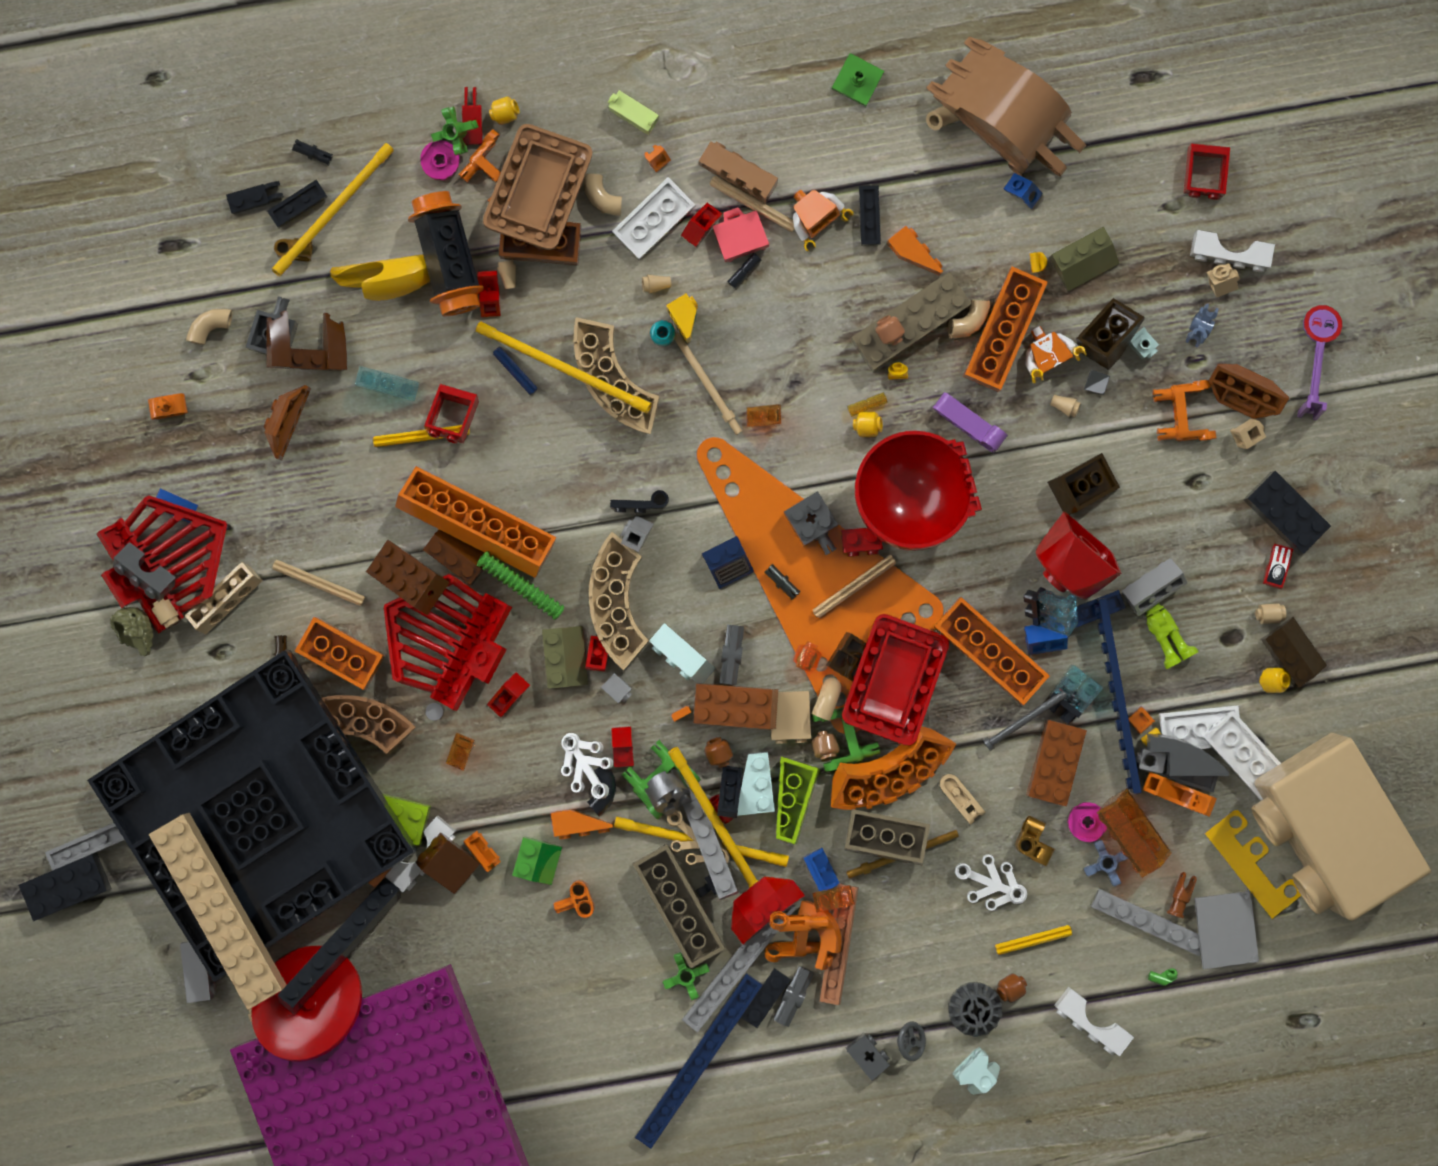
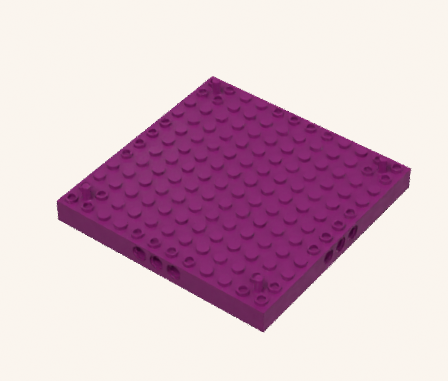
[230,964,529,1166]

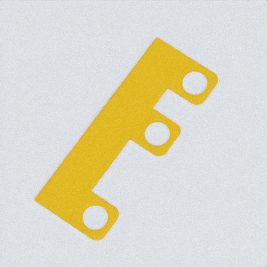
[1205,810,1301,919]

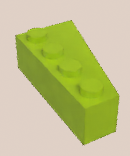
[776,757,820,844]

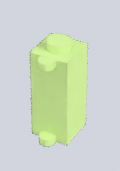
[608,90,659,135]

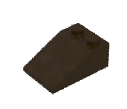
[1076,298,1145,370]
[1048,453,1120,515]

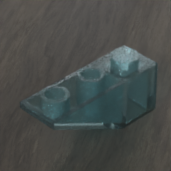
[355,366,419,402]

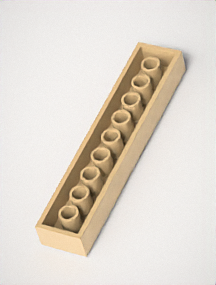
[149,813,286,1010]

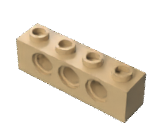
[185,562,263,635]

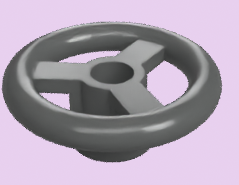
[897,1021,926,1061]

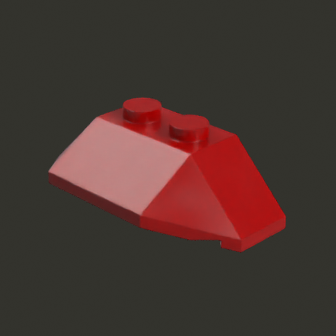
[731,876,805,945]

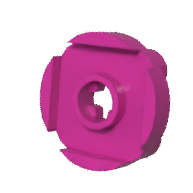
[420,140,460,181]
[1068,802,1108,842]

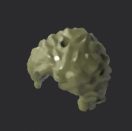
[110,607,154,657]

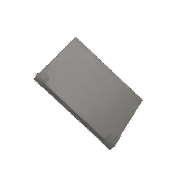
[1194,890,1259,969]

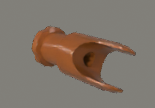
[1167,872,1197,919]

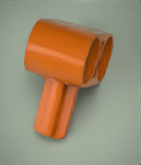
[148,393,188,420]
[554,880,595,918]

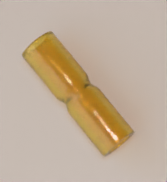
[847,392,888,417]

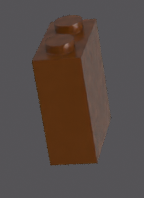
[415,832,480,894]

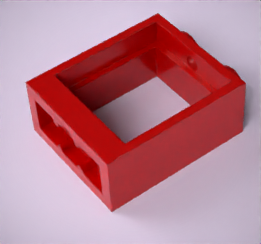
[1184,143,1230,200]
[424,384,479,444]

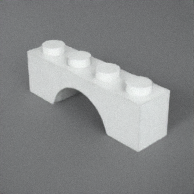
[1190,230,1275,272]
[385,816,456,892]
[1054,987,1134,1056]

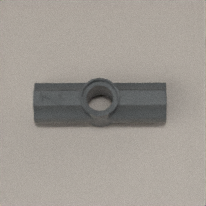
[720,624,744,685]
[773,966,814,1027]

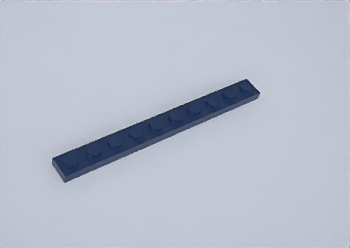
[1094,598,1142,794]
[635,973,763,1149]

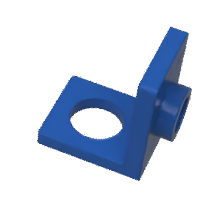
[1003,173,1043,209]

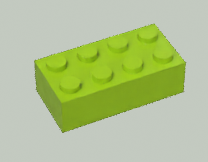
[382,793,431,845]

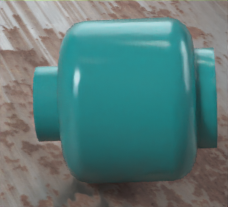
[650,320,676,347]

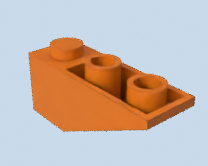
[887,226,943,276]
[551,809,614,840]

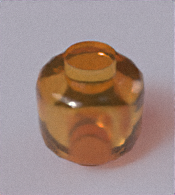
[793,642,822,672]

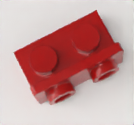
[841,528,883,557]

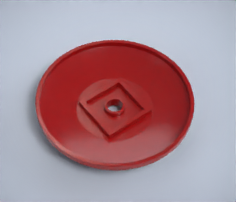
[251,945,362,1062]

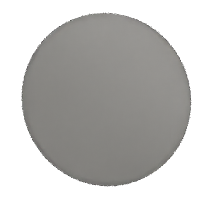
[425,703,443,720]

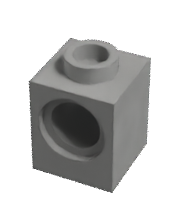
[601,673,632,703]
[1135,748,1167,774]

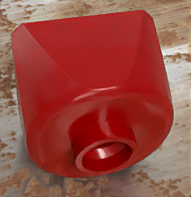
[1036,512,1121,599]

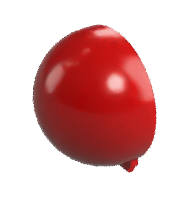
[855,431,982,551]

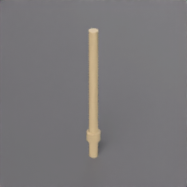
[674,333,742,435]

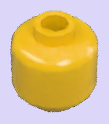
[489,96,520,125]
[853,412,883,437]
[1259,668,1291,693]

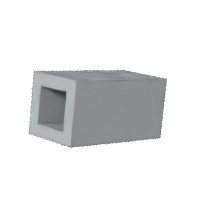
[620,515,654,552]

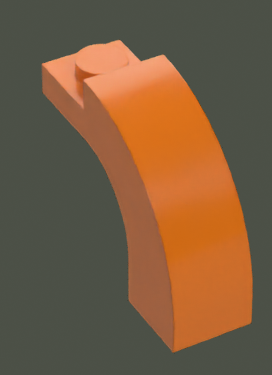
[1143,772,1217,817]
[798,901,842,970]

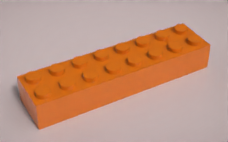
[395,466,556,578]

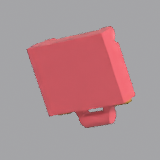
[712,207,769,263]

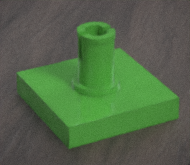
[832,53,884,107]

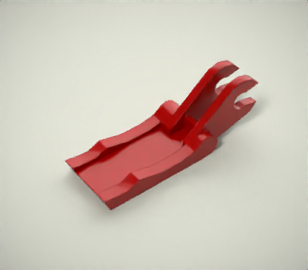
[462,87,483,146]

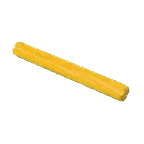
[373,425,470,447]

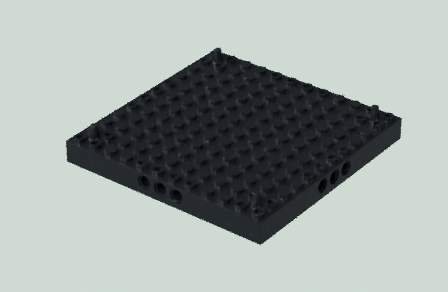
[87,650,418,982]

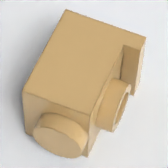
[1230,419,1266,449]

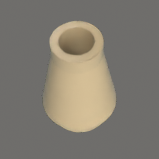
[497,260,516,289]
[642,274,671,294]
[1050,395,1081,417]

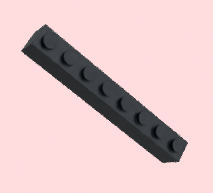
[277,877,401,1015]

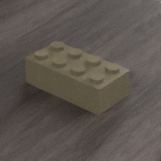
[845,809,930,866]

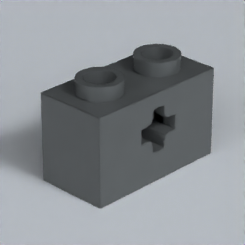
[845,1032,890,1081]

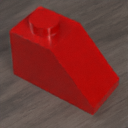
[680,202,722,247]
[487,672,530,717]

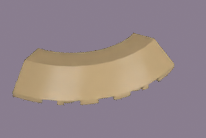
[573,317,660,434]
[589,532,649,671]

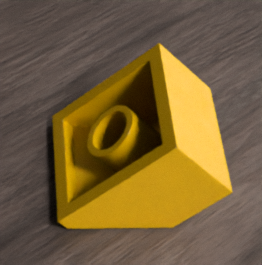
[666,293,698,344]

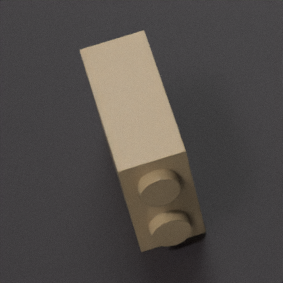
[771,691,811,744]

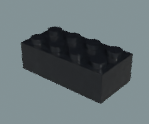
[1243,470,1331,555]
[18,853,112,922]

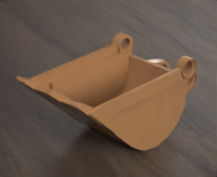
[926,36,1086,176]

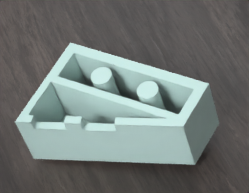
[649,623,716,684]
[737,752,775,816]

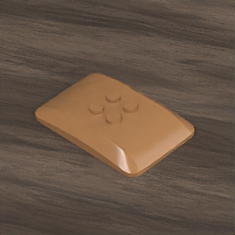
[483,124,593,250]

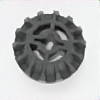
[948,982,1002,1037]

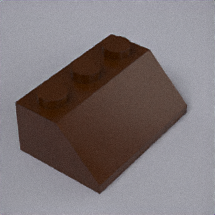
[423,530,491,586]

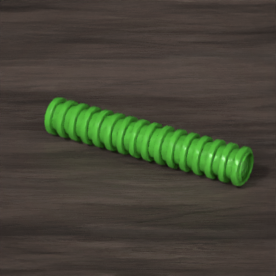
[477,551,564,620]

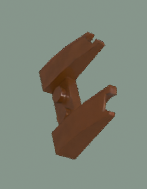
[267,310,347,371]

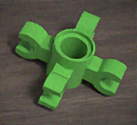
[431,107,478,155]
[663,952,709,1000]

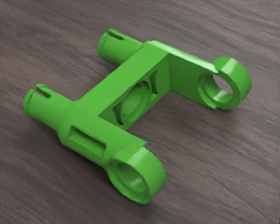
[811,707,880,772]
[621,739,701,820]

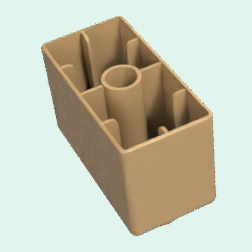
[1251,733,1431,921]

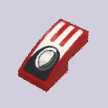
[1263,543,1293,589]

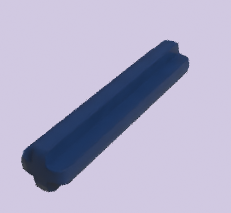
[493,347,537,395]

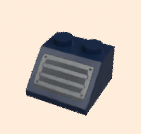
[702,536,754,589]

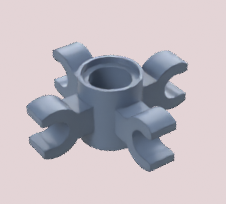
[1186,304,1219,347]
[1083,839,1131,886]

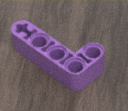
[933,392,1008,453]

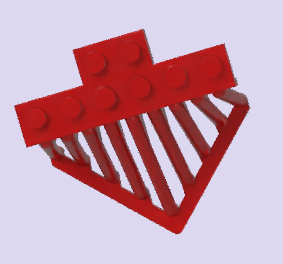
[96,495,227,634]
[383,574,512,711]

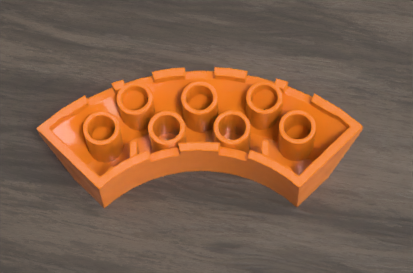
[831,726,956,810]

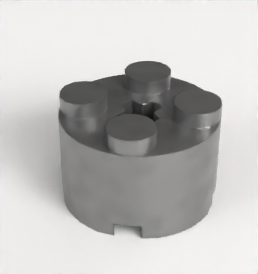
[645,769,692,815]

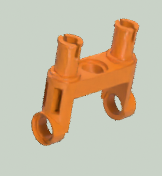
[458,129,501,202]
[1153,380,1217,442]
[764,911,828,962]

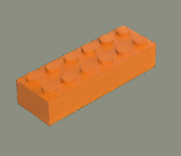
[963,266,1048,392]
[933,597,1050,705]

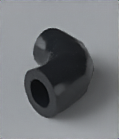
[587,762,616,817]

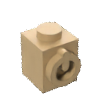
[1207,263,1240,298]

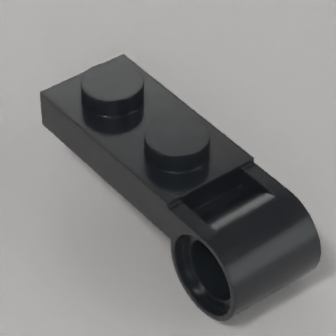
[610,490,669,513]

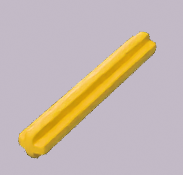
[995,925,1072,955]

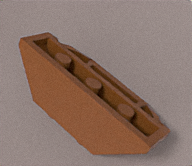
[1209,364,1289,419]
[264,385,311,461]

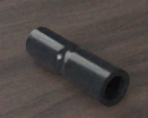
[727,253,762,289]

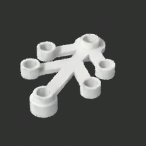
[561,733,613,799]
[955,854,1027,911]

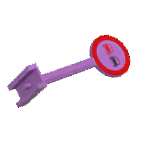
[1297,305,1343,420]

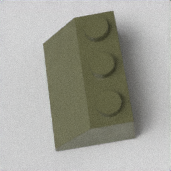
[1049,226,1120,292]
[542,626,588,689]

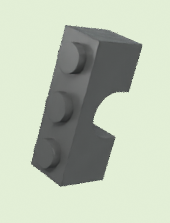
[113,542,176,602]

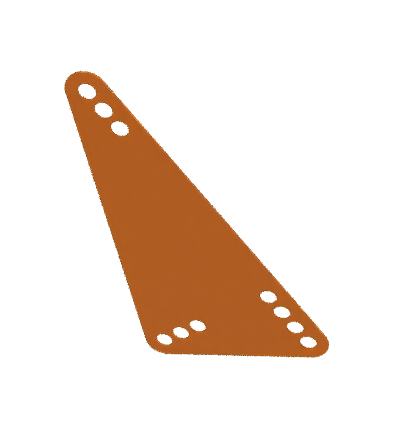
[697,437,944,734]

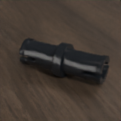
[292,139,333,166]

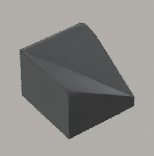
[1084,370,1110,396]

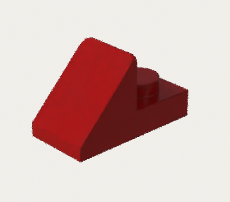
[585,636,608,672]
[611,726,634,767]

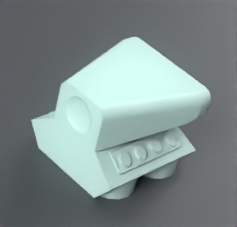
[953,1047,1000,1095]

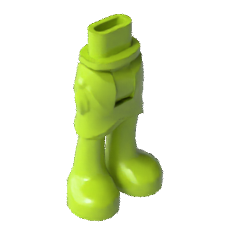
[1145,603,1199,670]

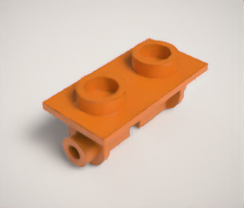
[463,831,501,872]

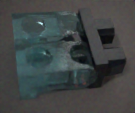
[1024,587,1078,636]
[1049,664,1103,724]

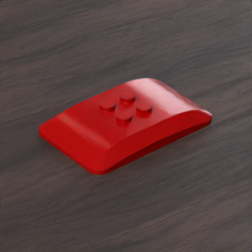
[842,614,949,746]

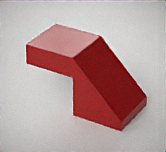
[477,271,501,317]

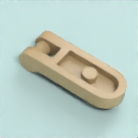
[939,774,986,825]

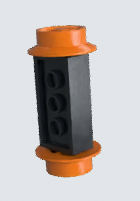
[408,191,484,317]

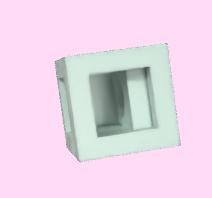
[1129,327,1159,359]

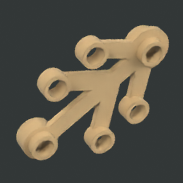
[667,810,729,866]

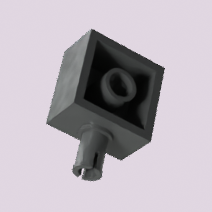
[246,296,298,355]
[784,491,838,555]

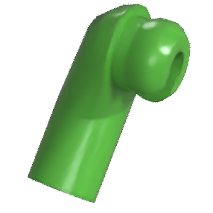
[1148,968,1178,986]

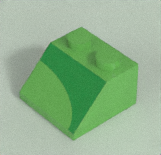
[512,836,562,885]

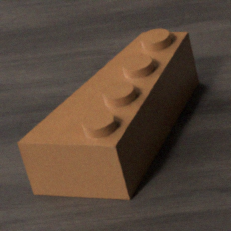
[698,141,778,204]

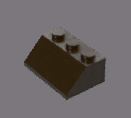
[1261,617,1327,688]

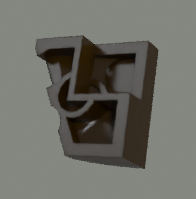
[826,632,866,682]

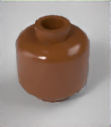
[704,737,733,768]
[997,973,1027,1003]

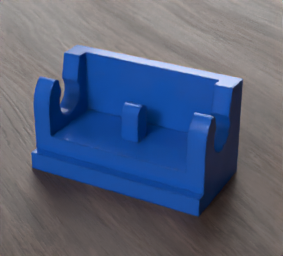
[1024,621,1068,655]
[803,848,839,894]

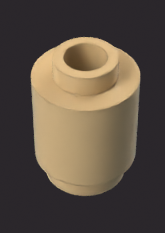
[152,598,180,628]
[1255,603,1286,624]

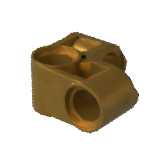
[274,238,313,262]
[1015,815,1055,867]

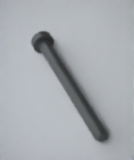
[983,691,1067,751]

